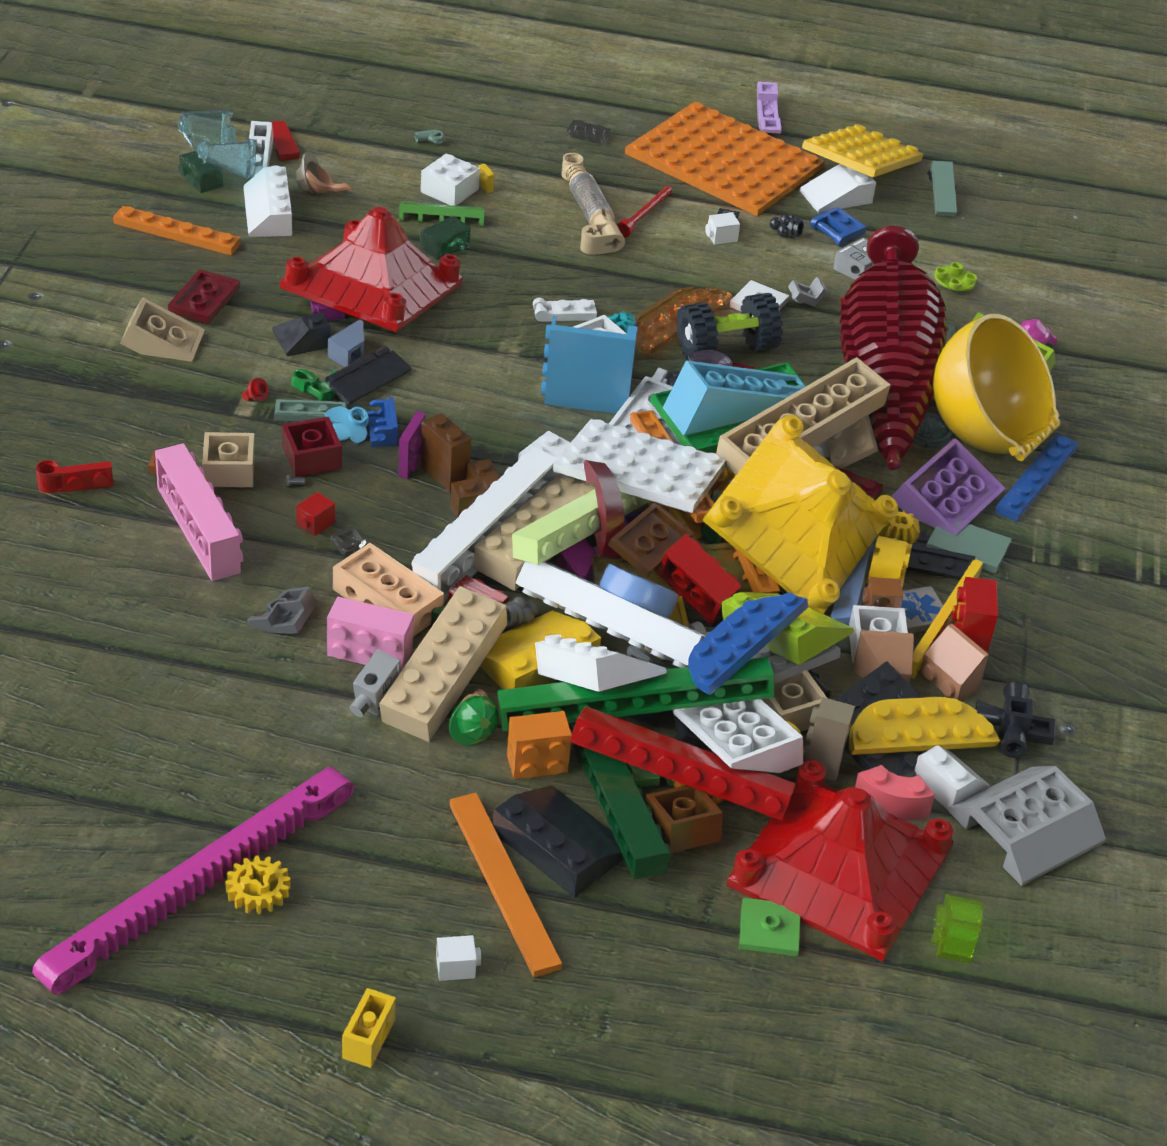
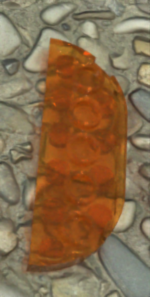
[635,286,732,356]

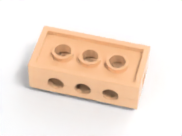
[333,543,444,637]

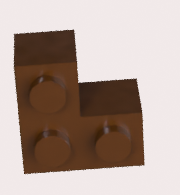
[450,459,500,518]

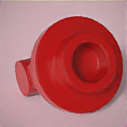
[241,378,269,401]

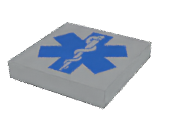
[901,586,952,633]

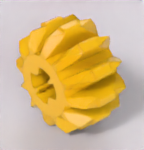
[879,510,920,544]

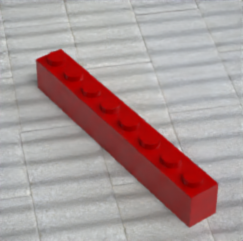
[570,706,796,820]

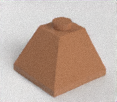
[853,630,914,683]

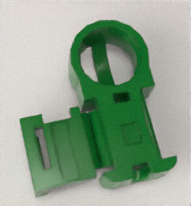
[291,369,336,401]

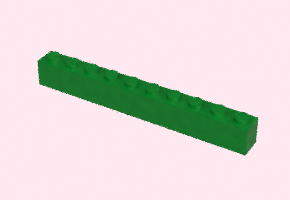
[497,657,774,731]

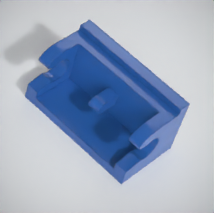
[367,397,398,447]

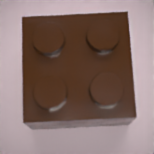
[646,785,723,853]

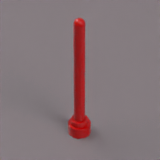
[617,186,672,238]

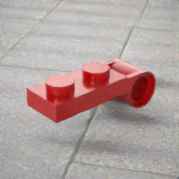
[36,460,114,493]

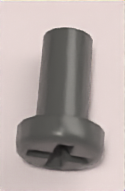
[286,475,305,487]

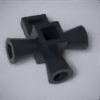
[975,682,1055,758]

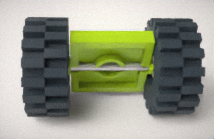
[676,292,783,361]

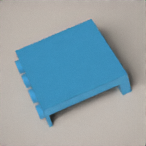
[541,316,638,414]

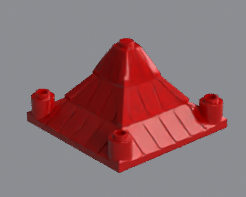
[280,207,463,332]
[726,760,954,962]

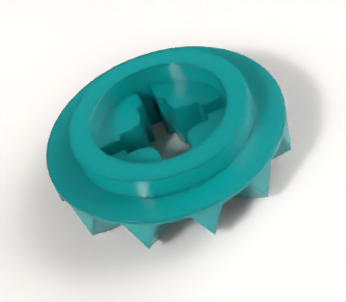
[608,311,636,334]

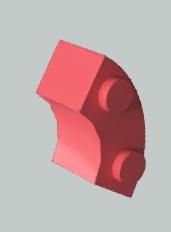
[855,765,935,820]

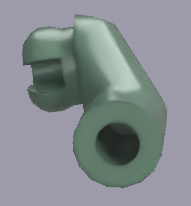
[415,129,445,144]

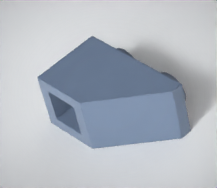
[328,320,364,367]

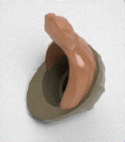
[295,152,352,194]

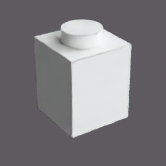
[705,213,740,245]
[436,935,481,981]

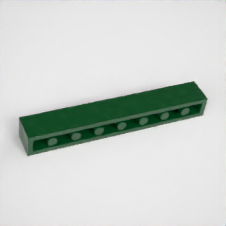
[568,722,671,880]

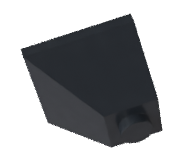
[272,313,330,356]

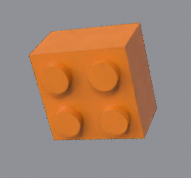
[507,711,572,779]

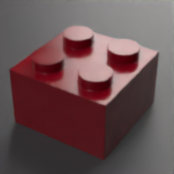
[282,417,342,477]

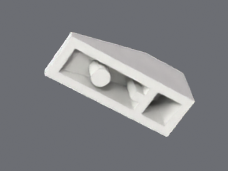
[245,121,274,178]

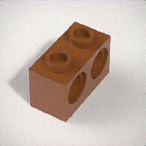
[863,577,903,608]

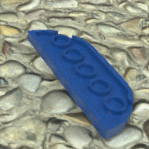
[688,593,808,695]

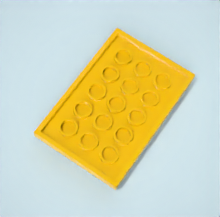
[802,124,924,177]

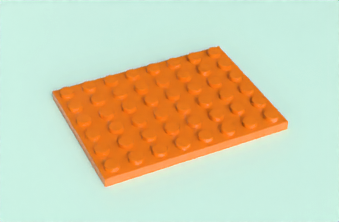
[625,101,825,216]

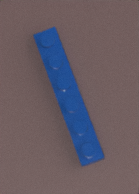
[995,434,1078,522]

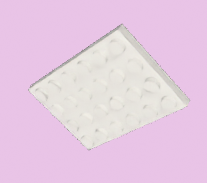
[553,419,726,513]

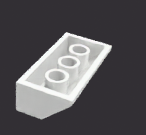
[244,166,292,237]

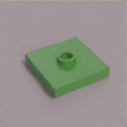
[739,897,800,956]

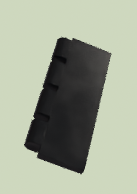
[326,346,412,405]

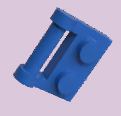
[810,207,867,247]

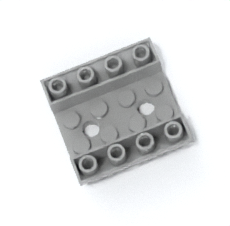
[948,766,1106,886]

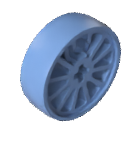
[599,564,679,618]

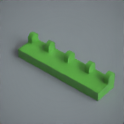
[399,202,485,227]

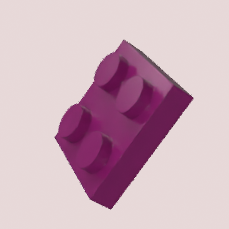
[398,411,426,479]

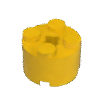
[867,535,912,587]

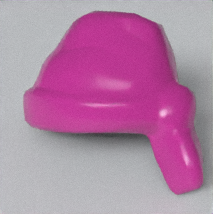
[1020,319,1058,346]

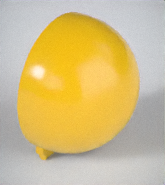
[933,314,1061,461]

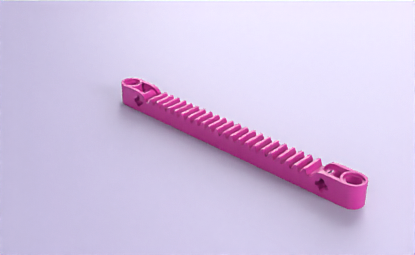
[32,767,354,995]

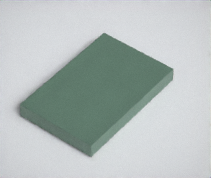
[926,521,1012,574]

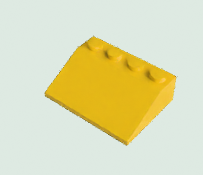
[480,610,601,690]

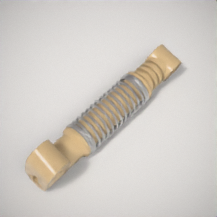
[562,153,625,255]

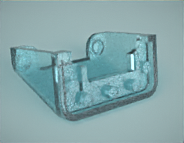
[178,110,257,179]

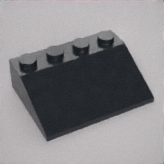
[493,785,624,897]

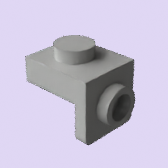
[788,277,827,307]

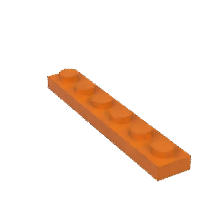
[113,206,241,255]

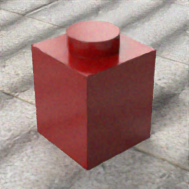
[296,492,335,536]

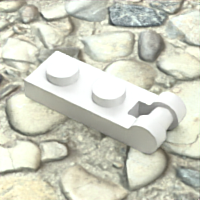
[533,298,597,322]

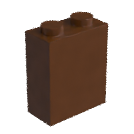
[420,413,471,492]

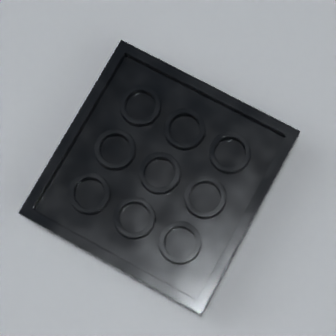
[834,661,949,777]

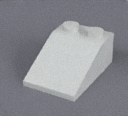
[800,164,876,213]

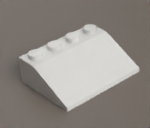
[535,635,667,691]
[673,699,803,773]

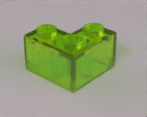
[931,894,984,964]

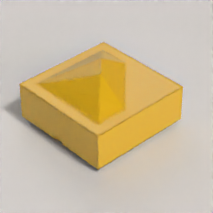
[478,164,495,193]

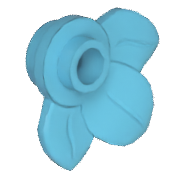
[325,406,369,444]

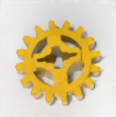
[225,855,291,914]

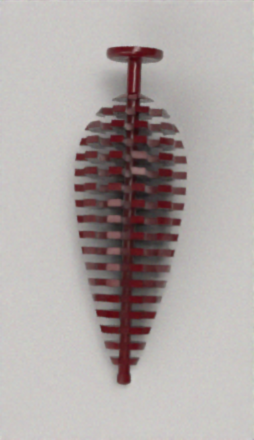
[840,226,947,470]

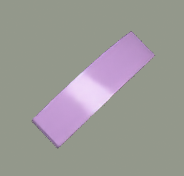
[757,82,781,133]

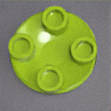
[934,262,977,291]

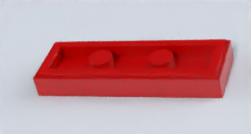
[272,120,300,161]

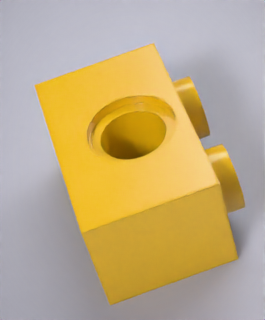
[342,988,396,1068]

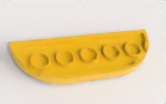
[849,697,1000,755]

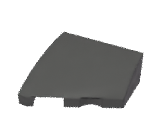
[247,586,317,634]

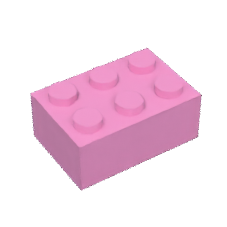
[327,596,414,671]

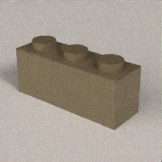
[803,697,855,781]

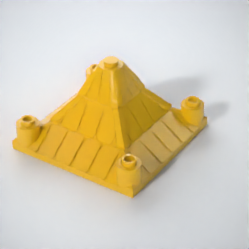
[702,414,898,614]

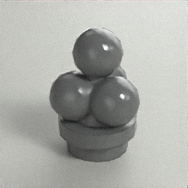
[505,597,539,628]

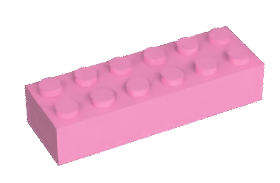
[155,443,243,581]

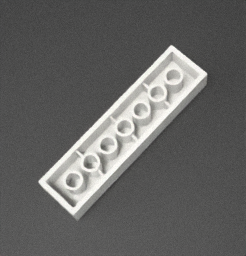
[412,446,558,604]
[516,561,705,668]

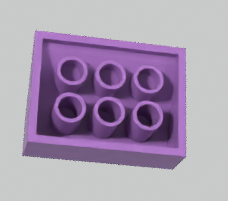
[891,438,1005,535]

